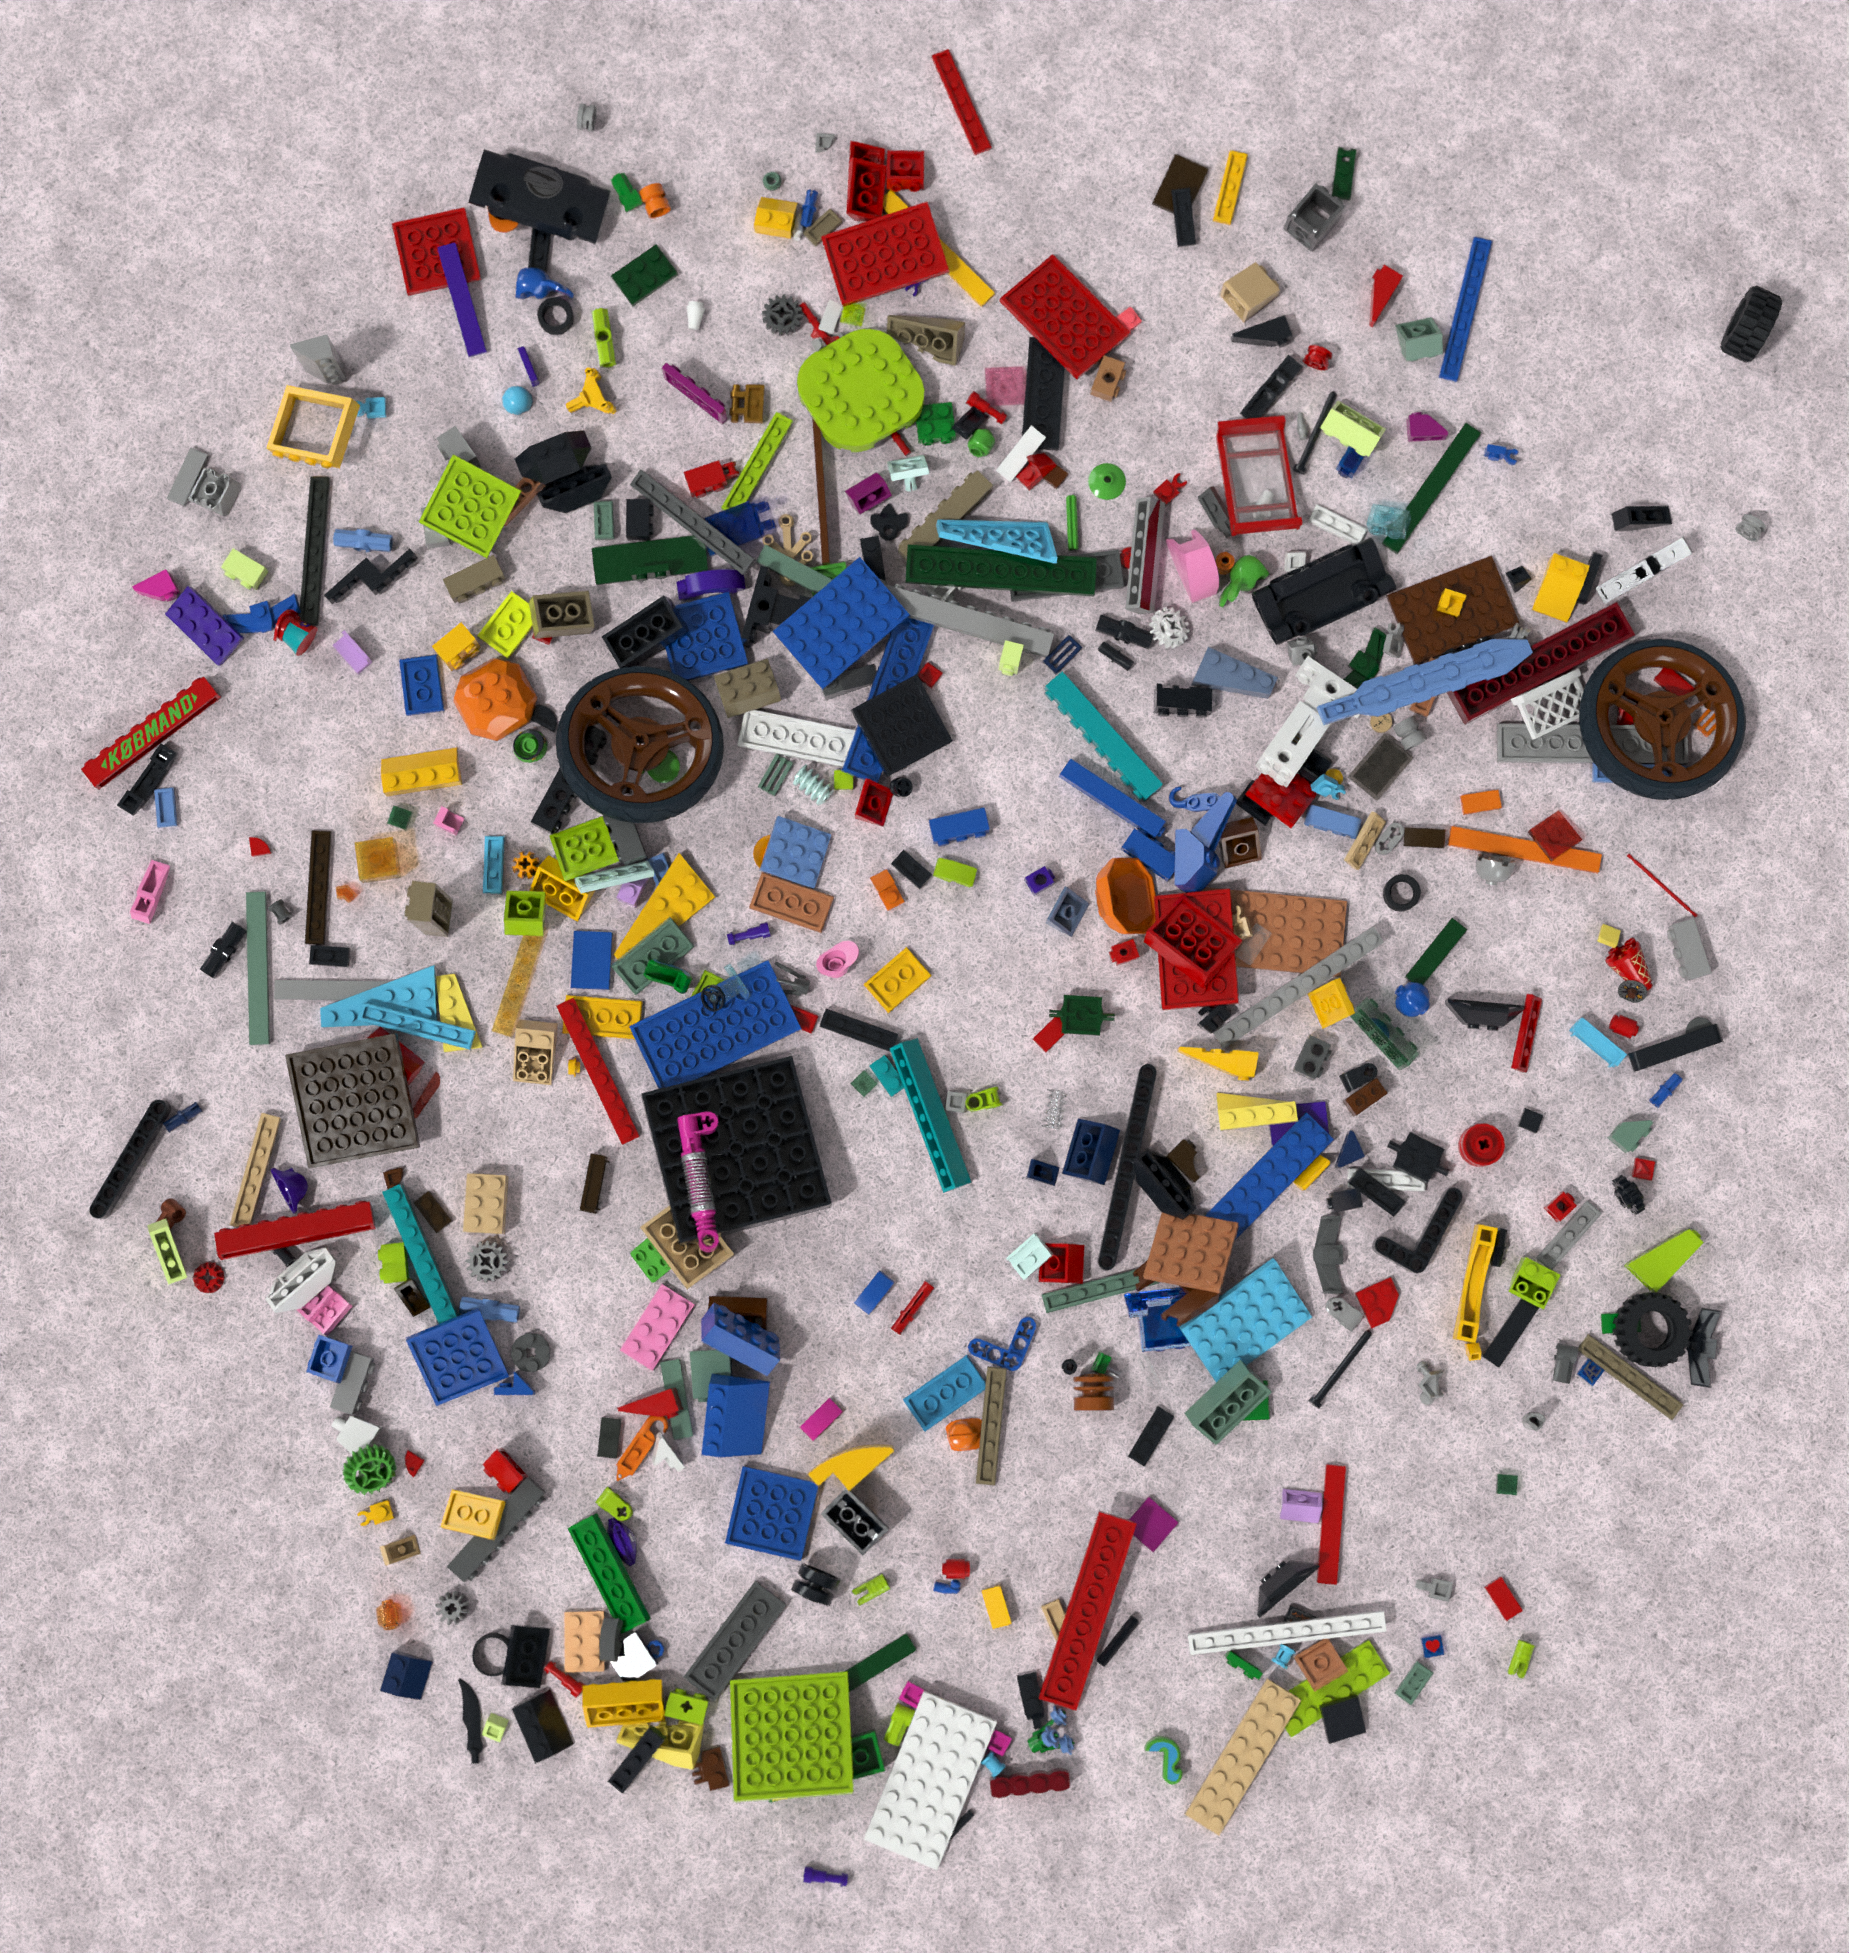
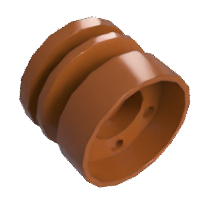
[1073,1374,1114,1411]

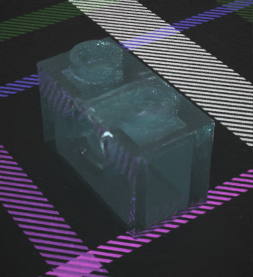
[1366,504,1411,539]

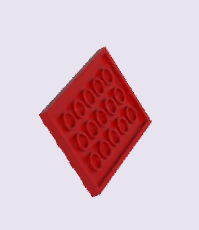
[821,201,949,307]
[999,254,1130,380]
[1154,889,1239,1010]

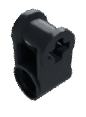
[1339,1063,1378,1093]

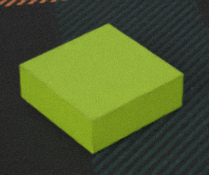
[834,770,853,790]

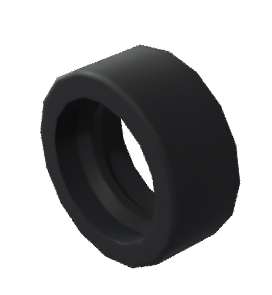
[537,297,574,335]
[1383,874,1421,912]

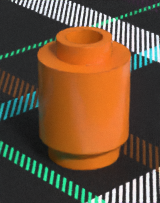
[1215,552,1235,575]

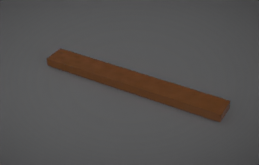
[812,418,830,566]

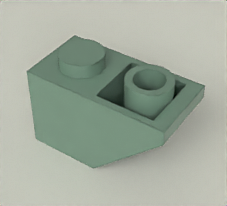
[1607,1120,1653,1153]

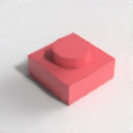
[1116,306,1142,331]

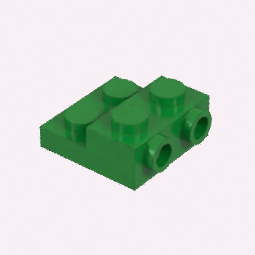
[916,402,956,446]

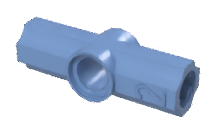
[333,529,393,552]
[459,1297,520,1322]

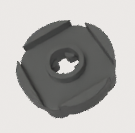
[511,1333,550,1372]

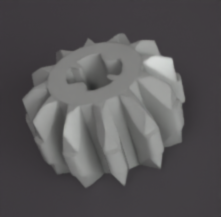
[435,1591,469,1625]

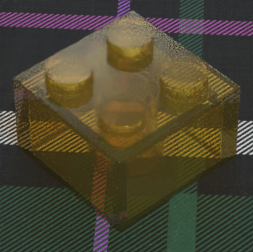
[354,837,401,883]

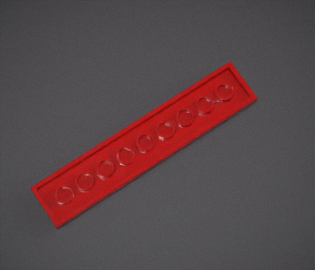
[1039,1511,1137,1711]

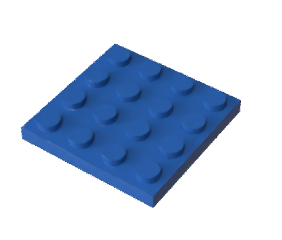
[665,592,748,681]
[406,1308,509,1406]
[725,1466,818,1561]

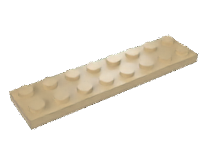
[1185,1678,1301,1836]

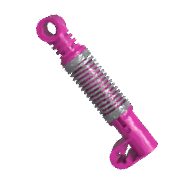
[677,1112,719,1252]

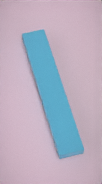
[358,1002,476,1050]

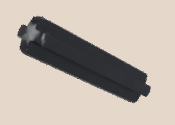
[1097,1616,1139,1667]

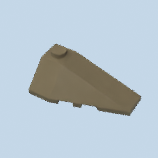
[887,315,965,366]

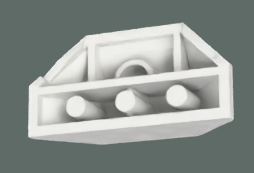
[266,1248,336,1313]

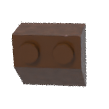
[1218,817,1262,869]

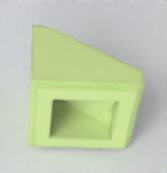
[482,1713,509,1742]

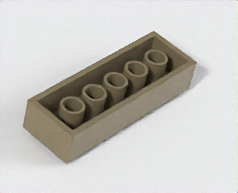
[405,881,453,937]

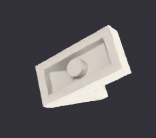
[652,1432,685,1472]

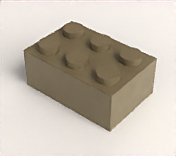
[529,591,595,639]
[714,658,782,718]

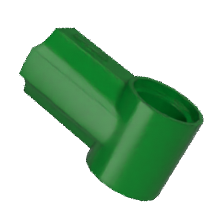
[610,173,643,213]

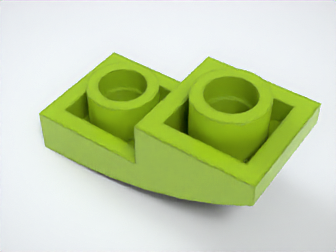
[933,858,977,888]

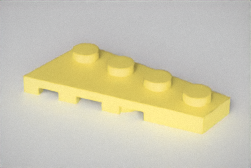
[436,974,483,1053]

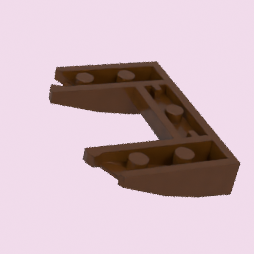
[1133,1260,1219,1327]

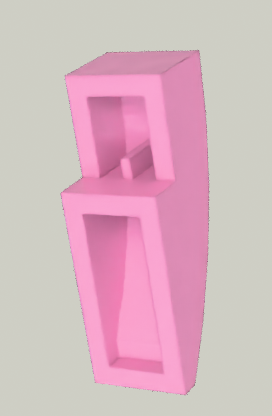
[130,860,170,924]

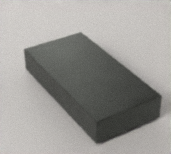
[597,1417,621,1459]

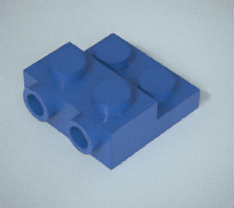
[306,1334,353,1384]

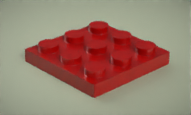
[1245,773,1318,828]

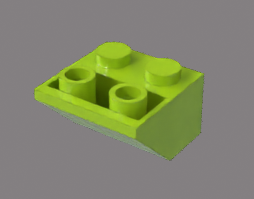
[1508,1257,1561,1310]

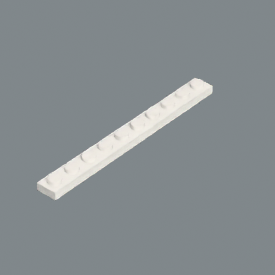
[1188,1610,1386,1655]

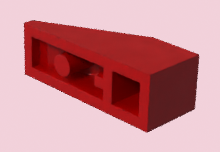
[1369,265,1403,327]
[617,1387,683,1419]

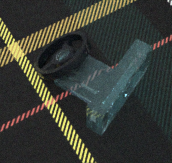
[701,963,752,1012]

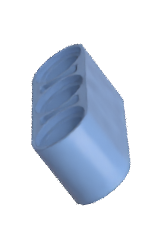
[1304,805,1362,839]

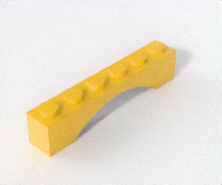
[1452,1224,1498,1343]

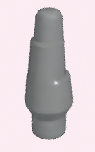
[1297,412,1308,440]

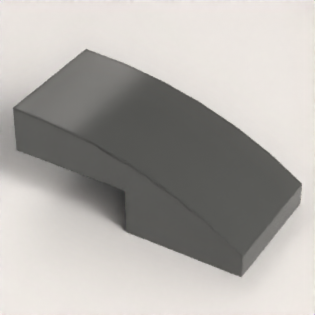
[599,1618,623,1662]

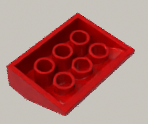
[1144,895,1243,988]

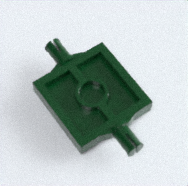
[1049,995,1115,1036]

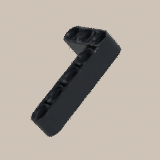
[1372,1188,1463,1273]

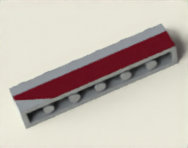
[1125,497,1165,614]

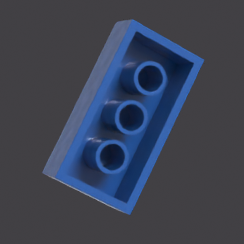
[701,1303,780,1376]

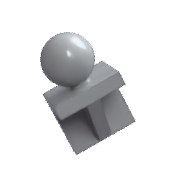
[1416,1361,1444,1405]

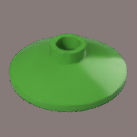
[1088,463,1126,500]

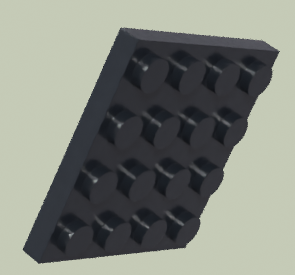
[851,674,953,777]

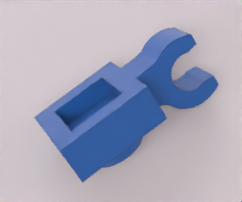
[1483,444,1518,465]

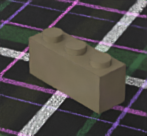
[442,555,506,603]

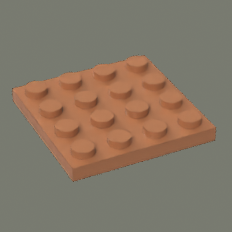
[1143,1212,1239,1293]

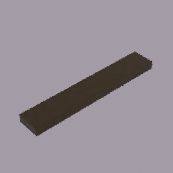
[305,830,332,945]

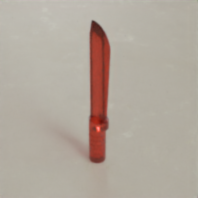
[413,1072,440,1118]

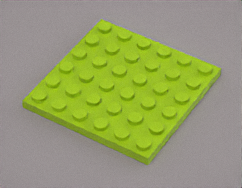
[730,1672,854,1802]

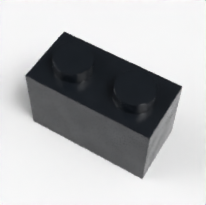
[626,499,654,541]

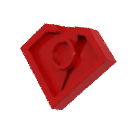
[1355,1277,1399,1329]

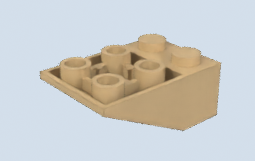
[513,1019,558,1085]

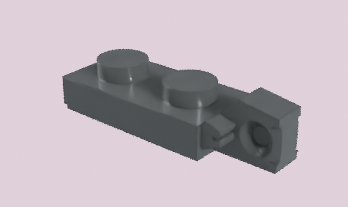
[1198,486,1232,538]

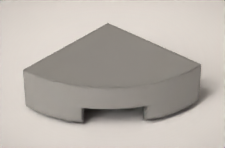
[815,133,835,153]

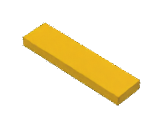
[1213,150,1248,225]

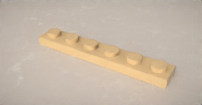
[230,1113,281,1228]

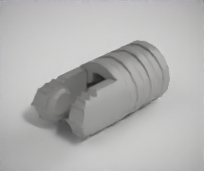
[1522,1412,1546,1431]

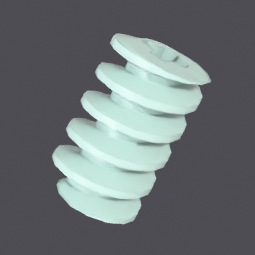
[793,764,835,806]

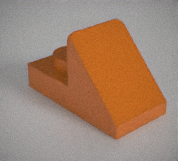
[870,869,905,911]

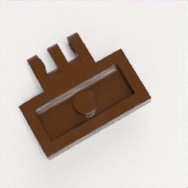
[692,1746,730,1791]

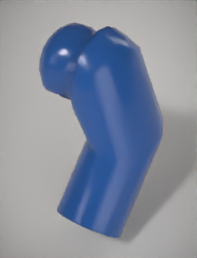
[933,1580,961,1594]

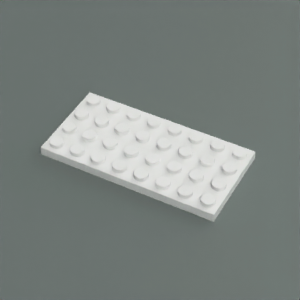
[864,1691,997,1870]

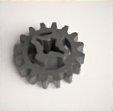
[762,294,803,336]

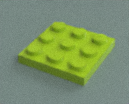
[549,816,619,881]

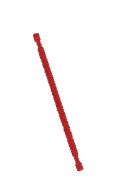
[1627,854,1697,917]

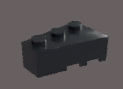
[1154,683,1212,718]

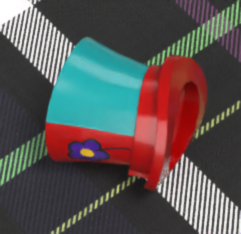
[273,609,317,656]

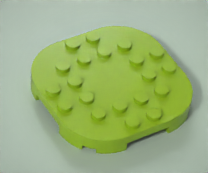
[797,329,924,452]

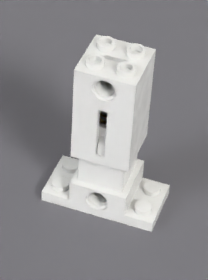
[1255,656,1360,788]

